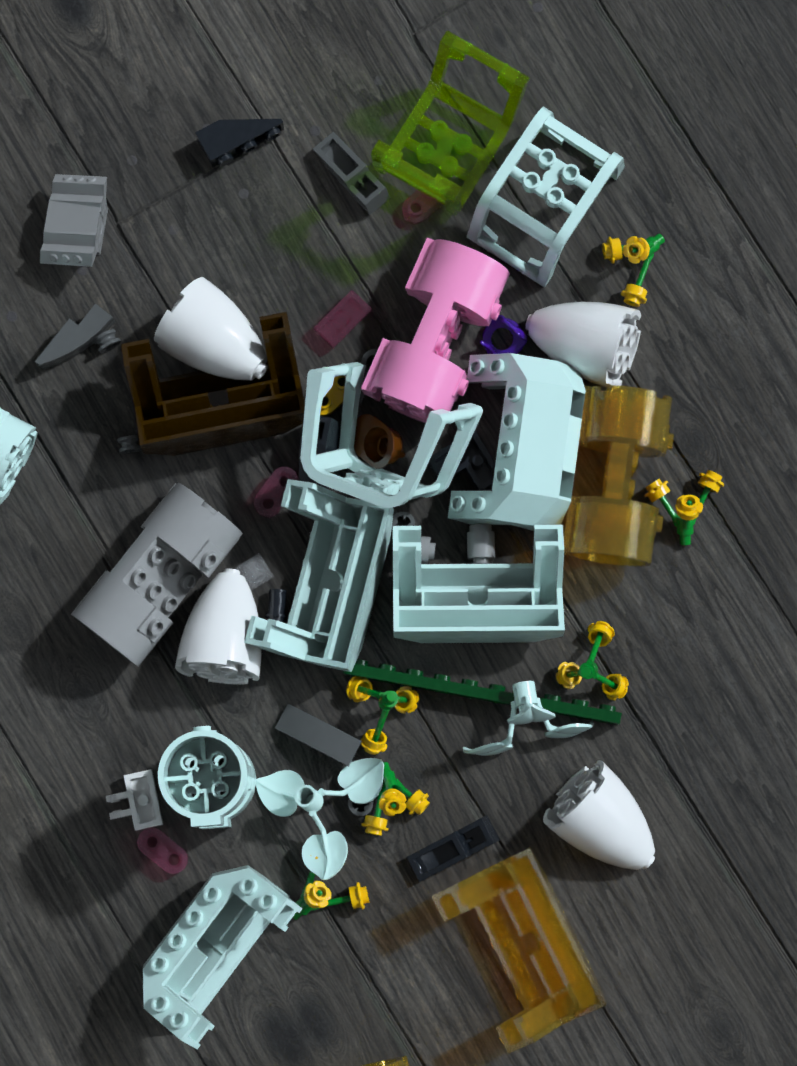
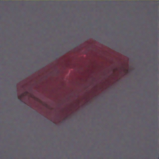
[314,290,372,349]

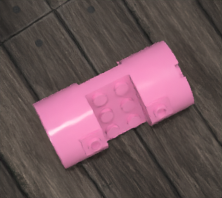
[361,238,510,423]

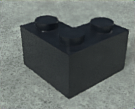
[428,431,495,491]

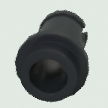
[265,589,287,623]

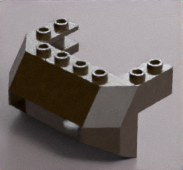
[121,312,305,456]

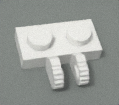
[106,769,163,831]

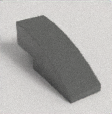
[313,132,390,215]
[35,304,115,370]
[275,704,362,767]

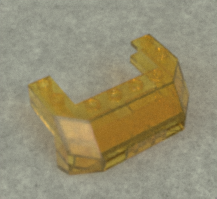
[432,847,607,1054]

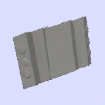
[40,174,108,267]

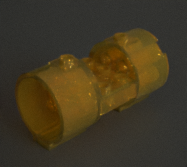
[564,385,674,567]

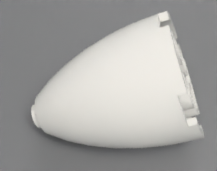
[154,277,268,380]
[526,302,641,390]
[175,568,261,684]
[543,760,655,870]

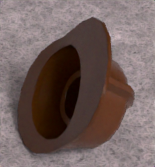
[354,414,406,469]

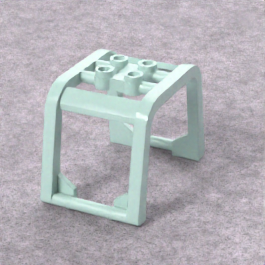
[467,106,625,288]
[300,362,483,508]

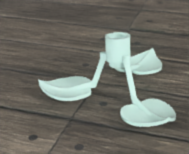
[463,681,594,756]
[256,758,384,880]

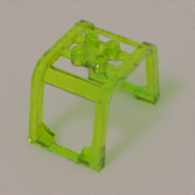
[371,30,530,216]

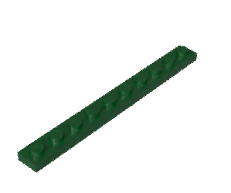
[343,659,622,725]

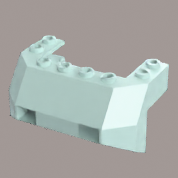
[448,353,586,531]
[244,479,394,672]
[393,525,565,643]
[143,865,302,1049]

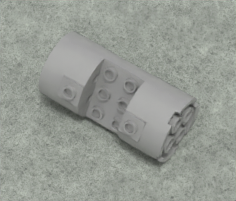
[71,483,243,667]

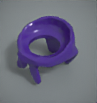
[480,315,527,354]

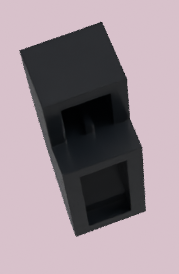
[407,815,500,882]

